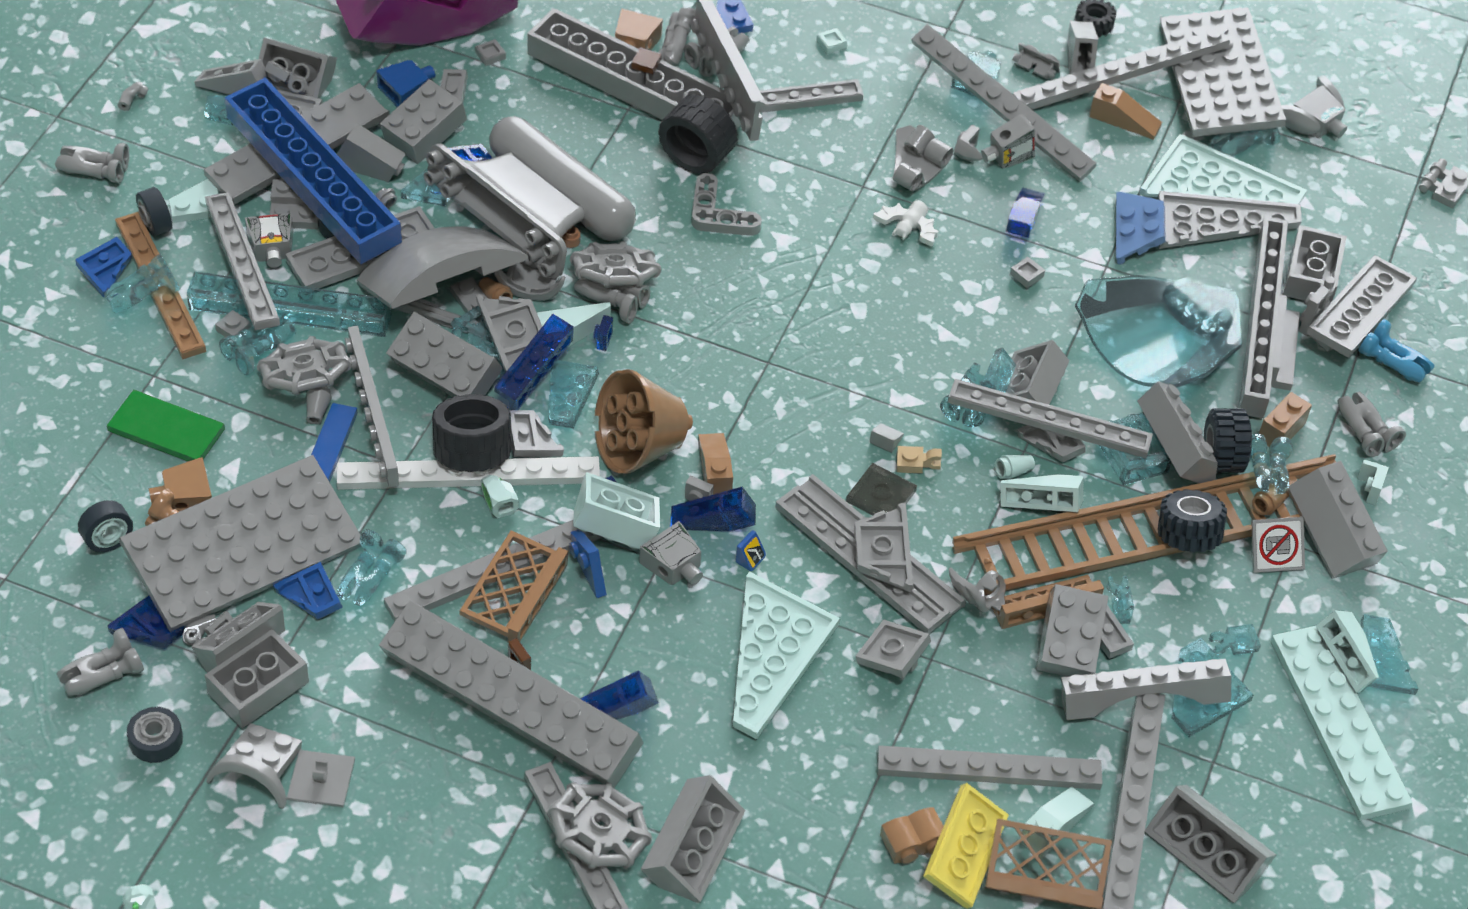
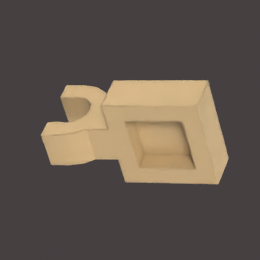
[897,446,942,473]

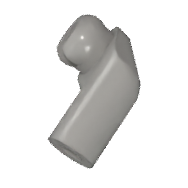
[118,82,148,111]
[183,614,216,645]

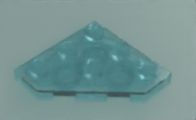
[1171,638,1253,737]

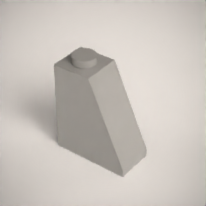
[1067,21,1098,75]
[337,123,406,182]

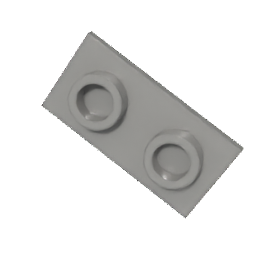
[1012,43,1060,80]

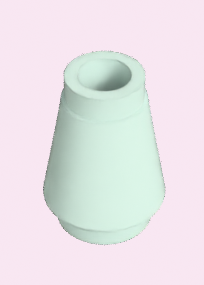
[995,455,1035,480]

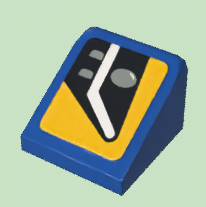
[736,530,766,571]

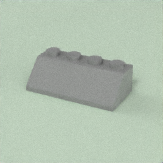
[1137,381,1218,483]
[1286,461,1388,579]
[641,775,745,903]
[1145,785,1276,903]

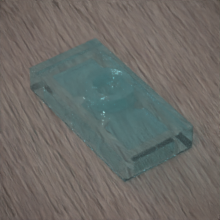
[982,347,1016,393]

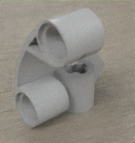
[893,125,954,191]

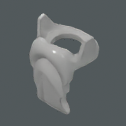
[949,567,1006,612]

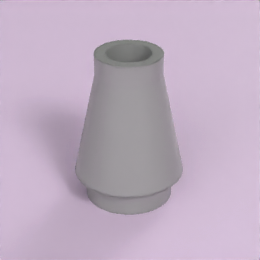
[306,386,332,424]

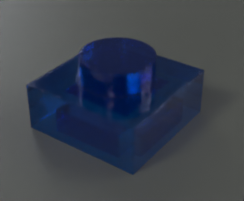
[593,315,613,351]

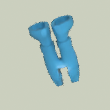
[1359,319,1434,383]

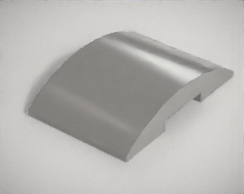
[357,226,528,309]

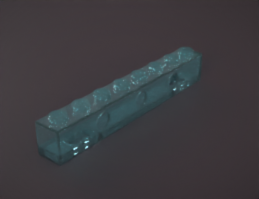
[186,271,392,337]

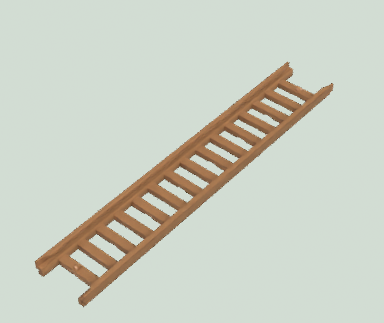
[952,454,1336,596]

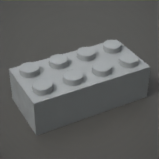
[386,312,503,397]

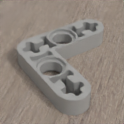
[692,173,762,236]

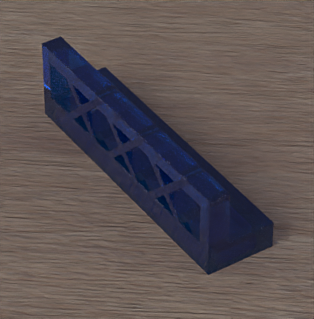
[494,314,574,410]

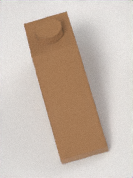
[1089,83,1162,140]
[698,433,733,498]

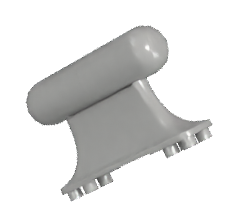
[424,116,636,278]

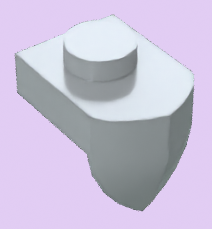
[954,125,983,161]

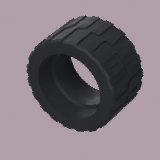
[658,94,738,174]
[432,394,512,472]

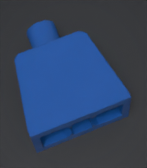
[376,60,436,107]

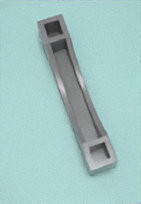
[1061,659,1231,720]

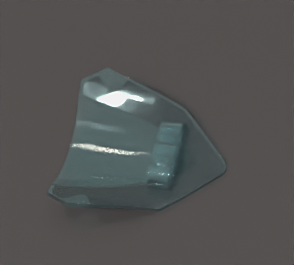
[1074,275,1242,388]

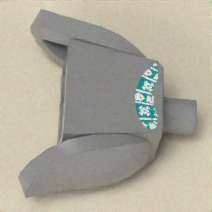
[1281,76,1347,138]

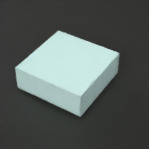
[816,28,847,54]

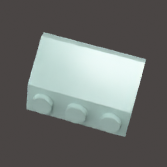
[573,472,660,549]

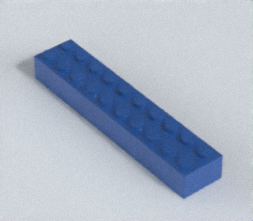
[224,77,402,264]

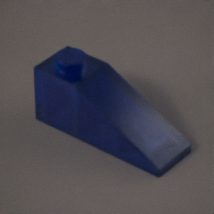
[671,486,756,531]
[579,670,659,720]

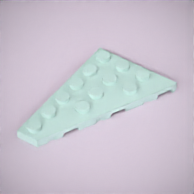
[1139,134,1307,204]
[733,572,840,739]

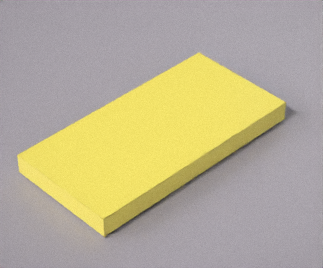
[923,783,1009,909]

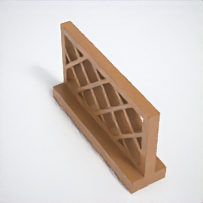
[460,530,568,643]
[985,818,1112,909]

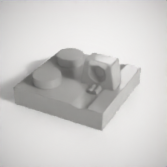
[856,619,931,678]

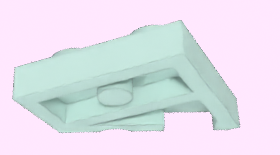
[169,179,218,223]

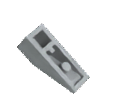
[194,59,273,95]

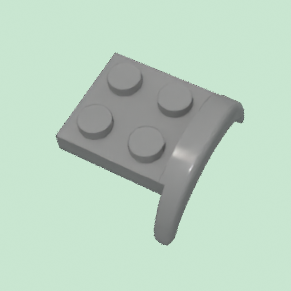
[494,261,566,301]
[206,723,302,808]

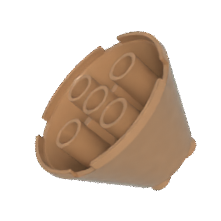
[595,369,693,474]

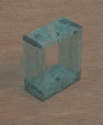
[1099,412,1172,486]

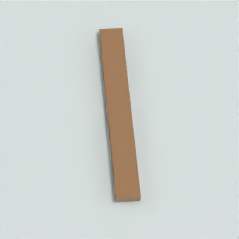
[115,212,206,360]

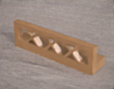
[991,575,1104,629]

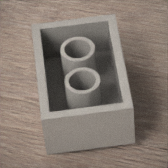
[380,79,467,164]
[1283,225,1347,303]
[1036,584,1109,677]
[205,629,309,728]

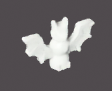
[873,201,938,246]

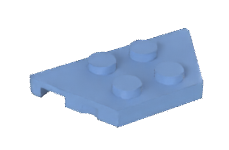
[1116,192,1166,264]

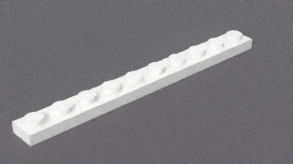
[337,457,600,490]

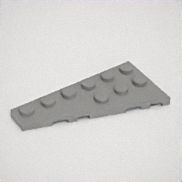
[1158,191,1302,249]

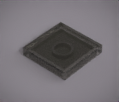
[846,463,917,516]

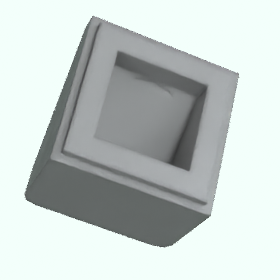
[869,423,904,452]

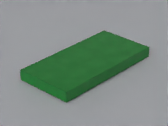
[107,389,225,462]

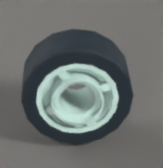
[78,500,133,552]

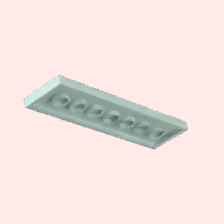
[1271,626,1413,821]

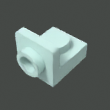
[1358,460,1389,505]

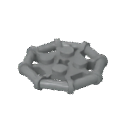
[570,241,661,288]
[257,336,352,395]
[548,782,652,869]

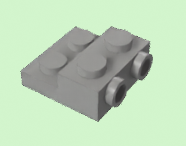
[270,177,319,229]

